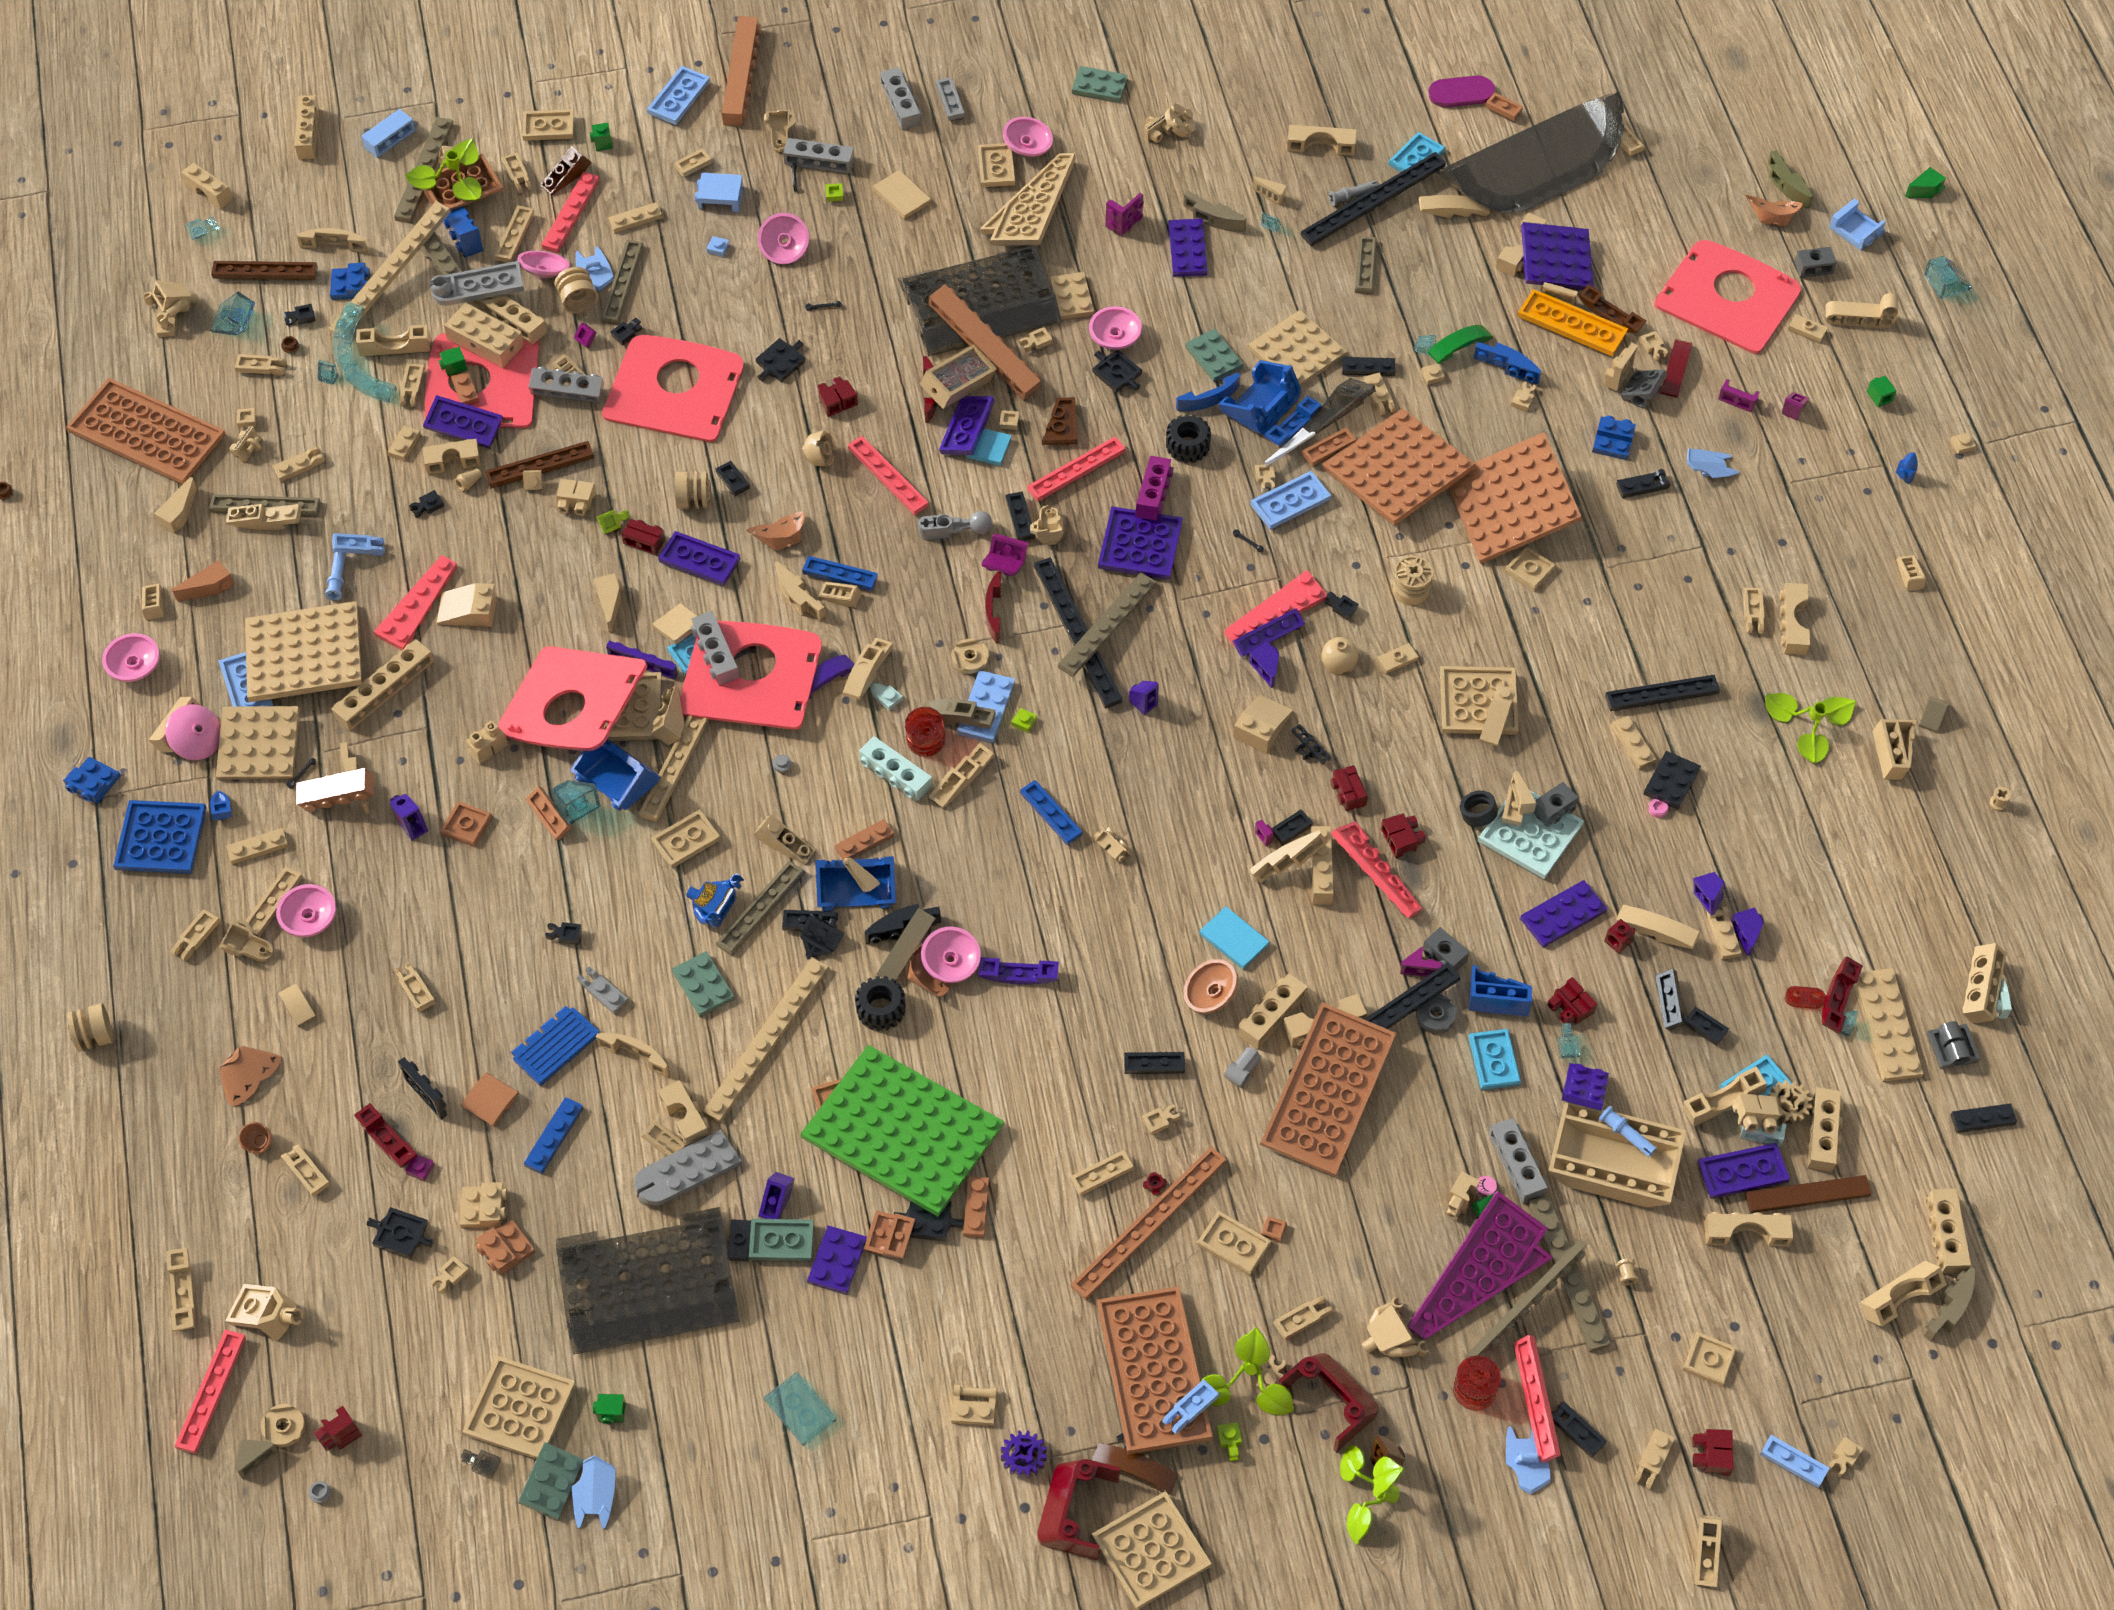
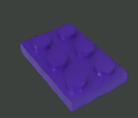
[1561,1063,1609,1111]
[807,1225,867,1295]

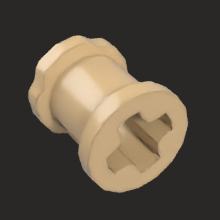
[1989,786,2011,811]
[1616,1259,1639,1285]

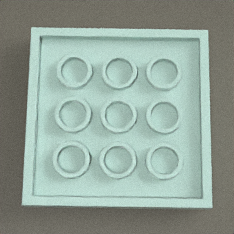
[1478,790,1584,879]

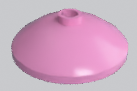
[1003,117,1053,157]
[758,213,809,264]
[517,251,570,279]
[1089,306,1142,349]
[102,633,160,682]
[165,704,221,761]
[276,884,336,937]
[921,927,981,983]

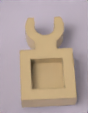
[1019,327,1053,352]
[1639,331,1668,361]
[1511,382,1536,412]
[1254,464,1275,493]
[1142,1104,1180,1135]
[430,1256,469,1294]
[1256,1356,1286,1390]
[1828,1437,1863,1477]

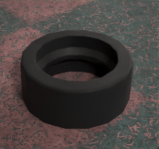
[1459,790,1498,827]

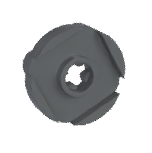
[1416,994,1456,1033]

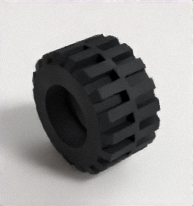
[1166,414,1211,463]
[855,976,906,1031]

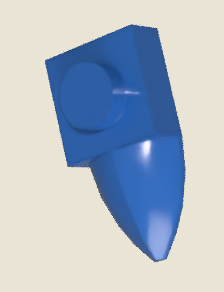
[1896,452,1918,484]
[210,790,232,820]

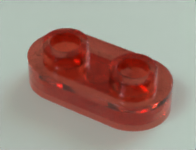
[1784,986,1826,1009]

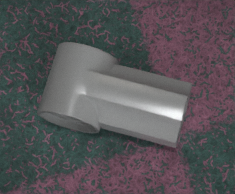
[1224,1047,1261,1088]

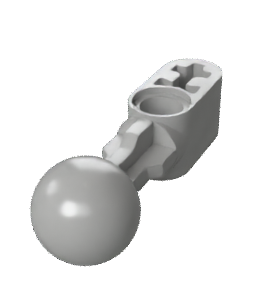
[918,511,992,540]

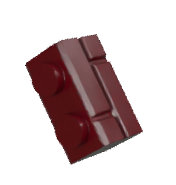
[621,519,665,555]
[1330,765,1368,811]

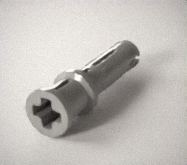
[1328,180,1379,206]

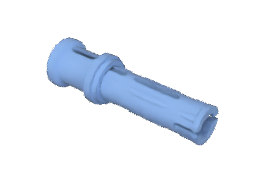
[325,552,346,600]
[1599,1106,1657,1158]

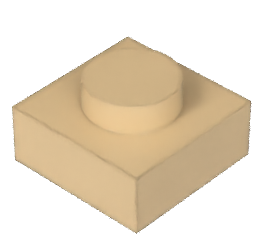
[1421,364,1445,385]
[237,408,256,428]
[999,410,1019,430]
[1950,433,1976,454]
[523,470,543,490]

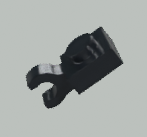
[283,304,316,326]
[610,318,642,346]
[1324,592,1359,620]

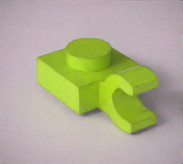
[597,510,631,534]
[1217,1422,1242,1462]

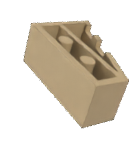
[1872,719,1916,780]

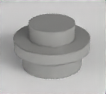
[772,755,791,773]
[309,1481,331,1503]

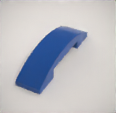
[1176,372,1240,412]
[1264,396,1322,446]

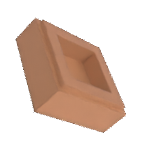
[1261,1216,1287,1243]

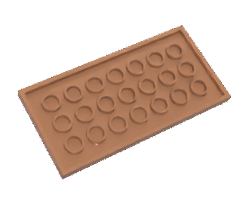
[66,378,226,484]
[1260,1002,1396,1177]
[1096,1286,1212,1455]

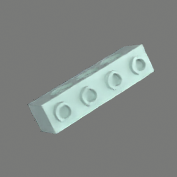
[859,736,932,802]

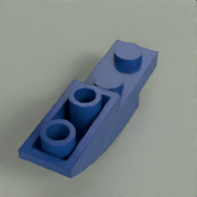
[1474,342,1541,384]

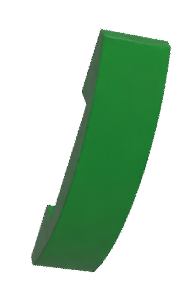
[1428,325,1493,364]

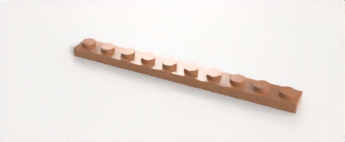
[1071,1146,1226,1301]

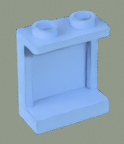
[695,173,743,212]
[1829,198,1886,250]

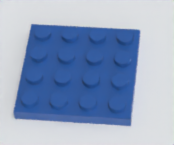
[113,800,207,874]

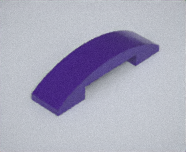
[796,654,855,707]
[978,957,1059,985]

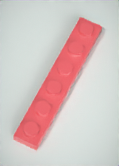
[541,172,600,253]
[848,436,929,516]
[1027,437,1126,502]
[175,1329,246,1454]
[1513,1335,1561,1463]

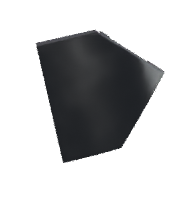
[800,914,845,960]

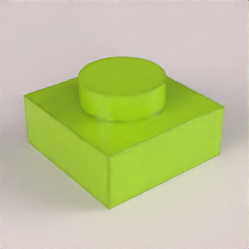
[825,183,844,202]
[1011,708,1037,733]

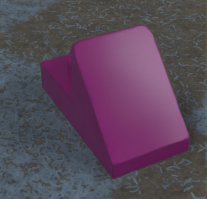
[1782,391,1810,420]
[1400,947,1442,977]

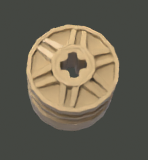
[554,267,598,314]
[675,471,711,509]
[1392,556,1433,605]
[67,1003,114,1052]

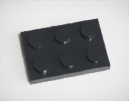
[1643,751,1701,810]
[398,1057,447,1120]

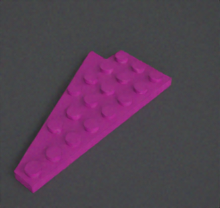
[1407,1191,1552,1340]

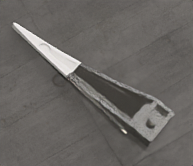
[1265,378,1376,466]

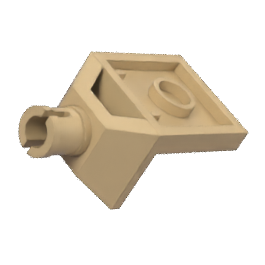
[225,1284,303,1341]

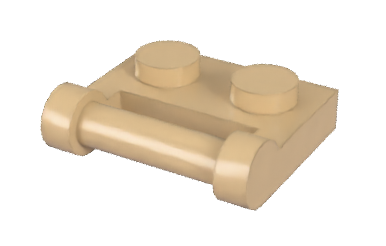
[951,1384,997,1426]

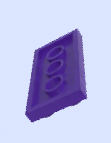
[1168,219,1207,277]
[423,395,503,449]
[939,396,995,455]
[658,531,741,586]
[1520,880,1607,948]
[1697,1143,1790,1199]

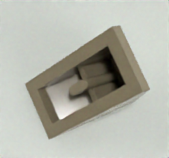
[1919,696,1949,733]
[235,1440,278,1479]

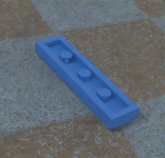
[802,556,878,591]
[1020,780,1082,845]
[524,1097,584,1174]

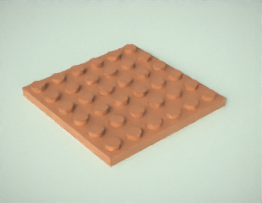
[1322,408,1476,526]
[1449,432,1583,564]

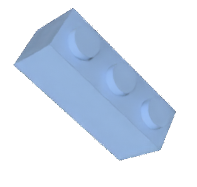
[361,109,415,158]

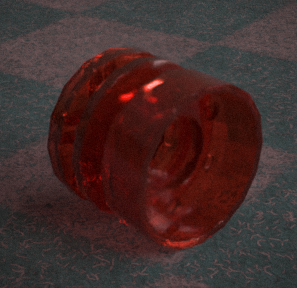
[905,707,946,757]
[1453,1355,1501,1411]

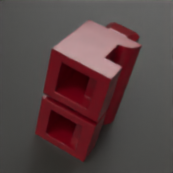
[817,376,858,417]
[1381,813,1426,859]
[1547,977,1597,1025]
[314,1406,362,1452]
[1692,1429,1734,1476]

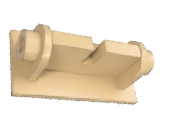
[1094,825,1132,862]

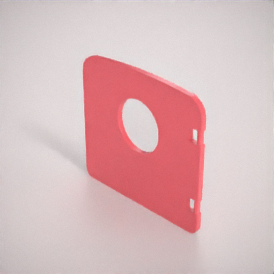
[1654,240,1801,354]
[425,333,540,428]
[602,335,744,442]
[680,621,822,730]
[498,646,647,751]

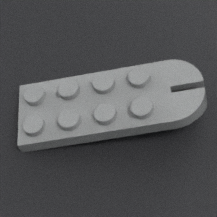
[429,261,524,306]
[634,1130,741,1205]

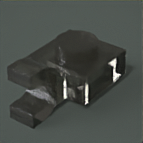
[460,1449,501,1479]

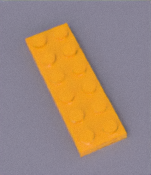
[1517,289,1628,357]

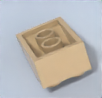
[437,583,497,627]
[1233,695,1293,753]

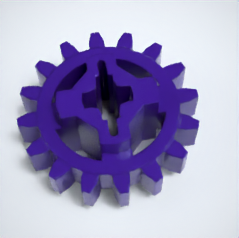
[1001,1430,1047,1478]

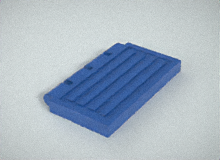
[511,1006,600,1087]

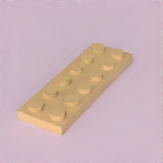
[1855,968,1923,1082]

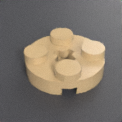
[1165,103,1195,137]
[951,639,989,674]
[261,1404,305,1448]

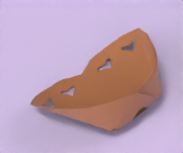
[1745,195,1803,226]
[746,511,805,551]
[907,945,954,997]
[219,1046,281,1107]

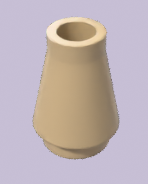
[455,468,482,491]

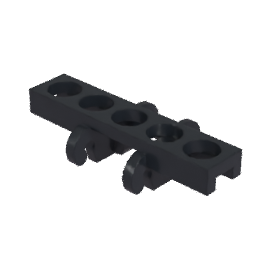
[1292,724,1331,765]

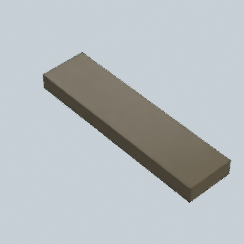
[1355,236,1376,294]
[877,908,935,980]

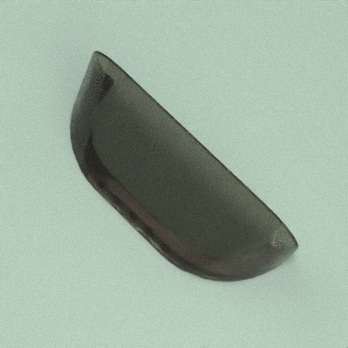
[1436,92,1624,213]

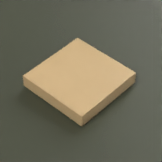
[1504,546,1556,592]
[652,603,697,645]
[1682,1332,1737,1387]

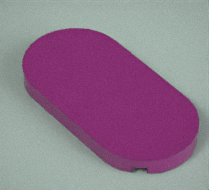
[1428,75,1495,107]

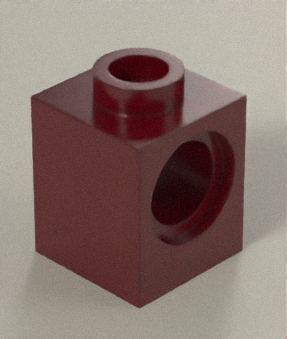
[1604,919,1635,954]

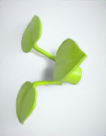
[405,138,482,201]
[1765,693,1856,763]
[1200,1327,1294,1415]
[1340,1445,1405,1545]

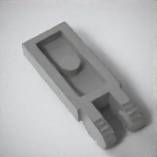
[576,967,629,1014]

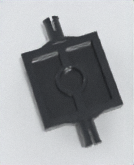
[756,338,805,383]
[1092,350,1142,393]
[893,1201,964,1241]
[366,1207,434,1259]

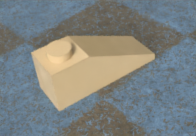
[154,477,197,534]
[594,573,623,632]
[1479,684,1516,747]
[1695,1515,1723,1587]

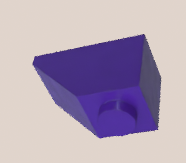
[1249,642,1279,688]
[1129,680,1159,715]
[1693,872,1725,915]
[1731,907,1764,956]
[758,1172,795,1219]

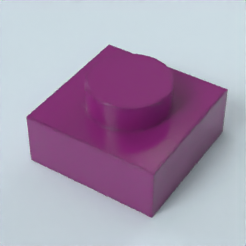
[574,323,597,347]
[1255,819,1273,846]
[405,1155,434,1181]

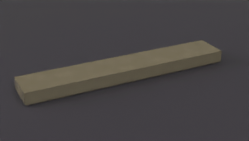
[601,240,644,324]
[209,494,321,516]
[716,861,805,956]

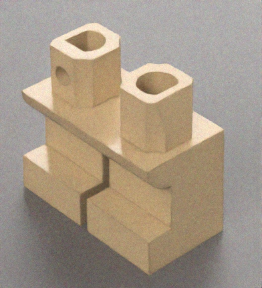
[557,479,596,516]
[466,720,509,765]
[1732,1093,1780,1134]
[1446,1171,1480,1221]

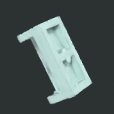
[1740,1123,1787,1148]

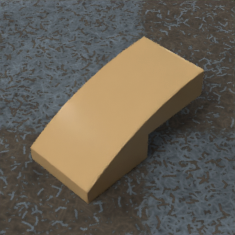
[278,984,315,1026]

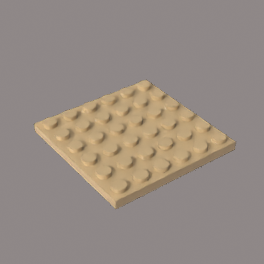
[245,601,362,702]

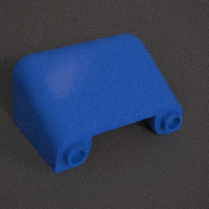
[1219,360,1301,435]
[570,739,661,811]
[815,856,896,911]

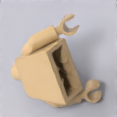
[144,280,198,327]
[1362,1297,1429,1357]

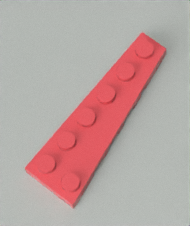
[374,555,457,651]
[1224,570,1327,647]
[1331,821,1422,918]

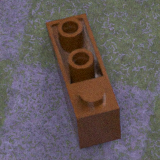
[540,146,592,195]

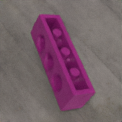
[1135,456,1174,521]

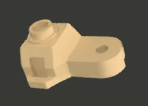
[764,110,796,153]
[1030,505,1064,545]
[220,919,273,962]

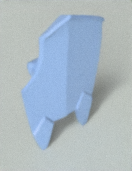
[575,247,614,291]
[1687,449,1739,478]
[1506,1426,1551,1494]
[572,1455,616,1529]

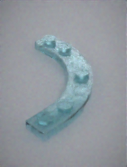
[333,302,397,403]

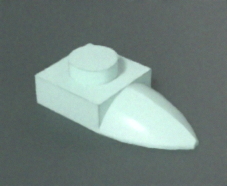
[870,683,903,711]
[1996,978,2012,1019]

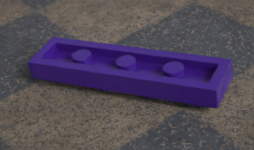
[1232,608,1305,658]
[606,640,678,680]

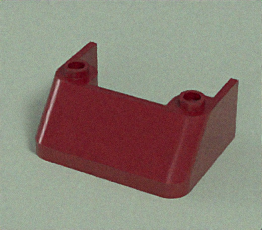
[1278,1353,1379,1453]
[1037,1459,1120,1560]

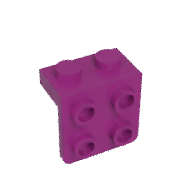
[1105,193,1144,236]
[981,533,1029,576]

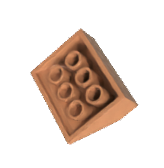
[423,153,504,211]

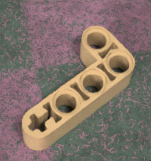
[1825,293,1898,328]

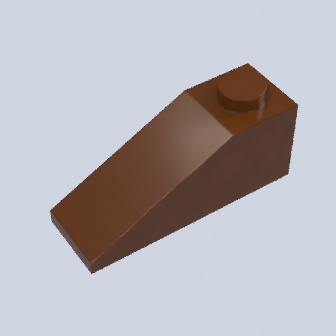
[1370,1435,1405,1467]

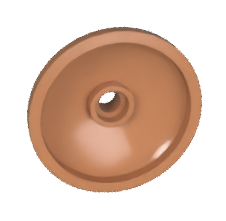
[1184,959,1238,1014]

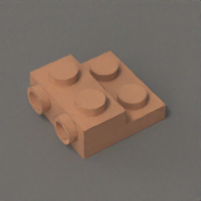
[475,1219,535,1276]

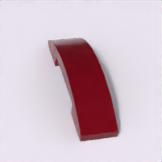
[1660,339,1692,398]
[923,356,938,423]
[985,572,1001,643]
[1822,956,1863,1034]
[354,1103,417,1168]

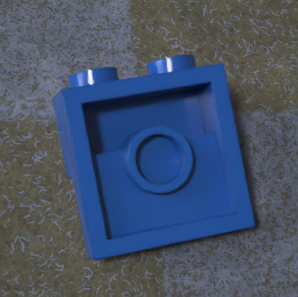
[330,263,370,300]
[1592,415,1636,460]
[63,757,121,804]

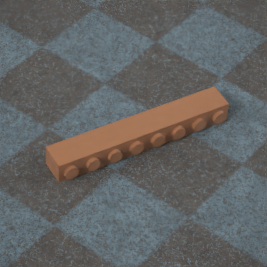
[722,16,761,126]
[929,284,1041,400]

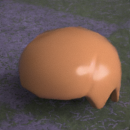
[238,1122,273,1154]

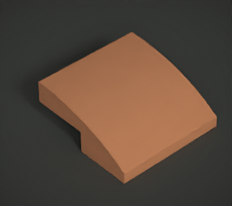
[461,1072,519,1127]
[864,1210,915,1259]

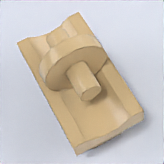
[1144,114,1174,143]
[229,426,262,462]

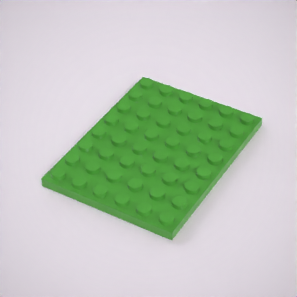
[801,1045,1004,1217]

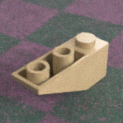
[651,685,685,746]
[753,814,816,865]

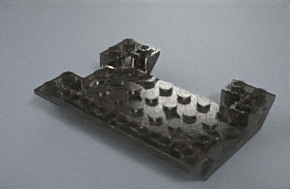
[898,245,1061,357]
[556,1207,740,1355]

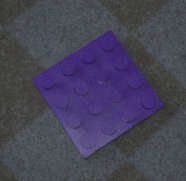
[1521,222,1594,290]
[1098,506,1183,580]

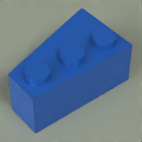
[443,206,484,258]
[1469,965,1532,1017]

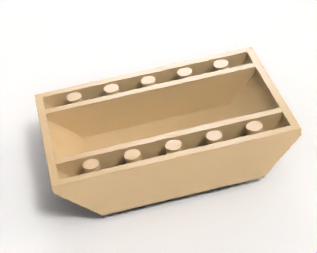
[1548,1101,1686,1208]

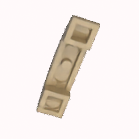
[297,228,368,253]
[596,1033,669,1077]
[166,1247,195,1332]

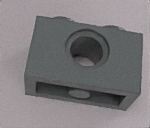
[1794,247,1837,278]
[1533,782,1578,827]
[1423,927,1469,971]

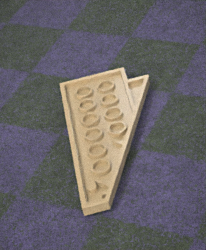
[980,153,1076,246]

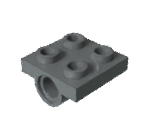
[1620,369,1667,408]
[1927,1021,1980,1069]

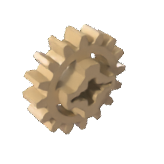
[1768,1080,1812,1124]

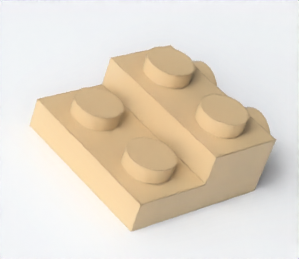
[1604,343,1638,391]
[459,1182,508,1228]

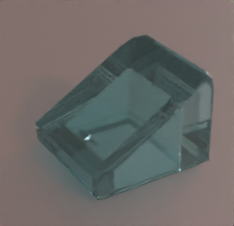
[1261,213,1281,232]
[1413,335,1436,355]
[317,360,339,385]
[1840,1010,1858,1037]

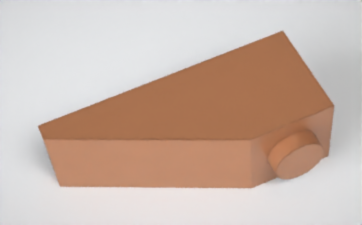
[172,560,234,602]

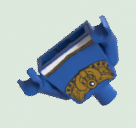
[686,874,744,928]

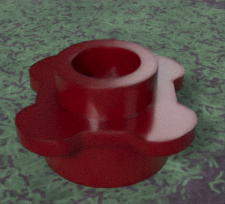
[1143,1172,1167,1196]

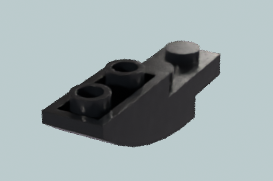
[864,904,941,944]

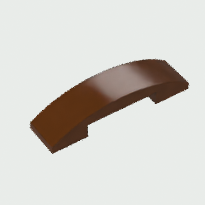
[1579,284,1647,334]
[1092,1443,1178,1495]

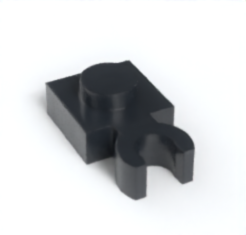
[409,490,444,518]
[545,922,582,945]

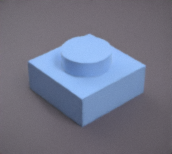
[707,236,729,257]

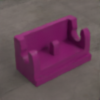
[1718,379,1760,412]

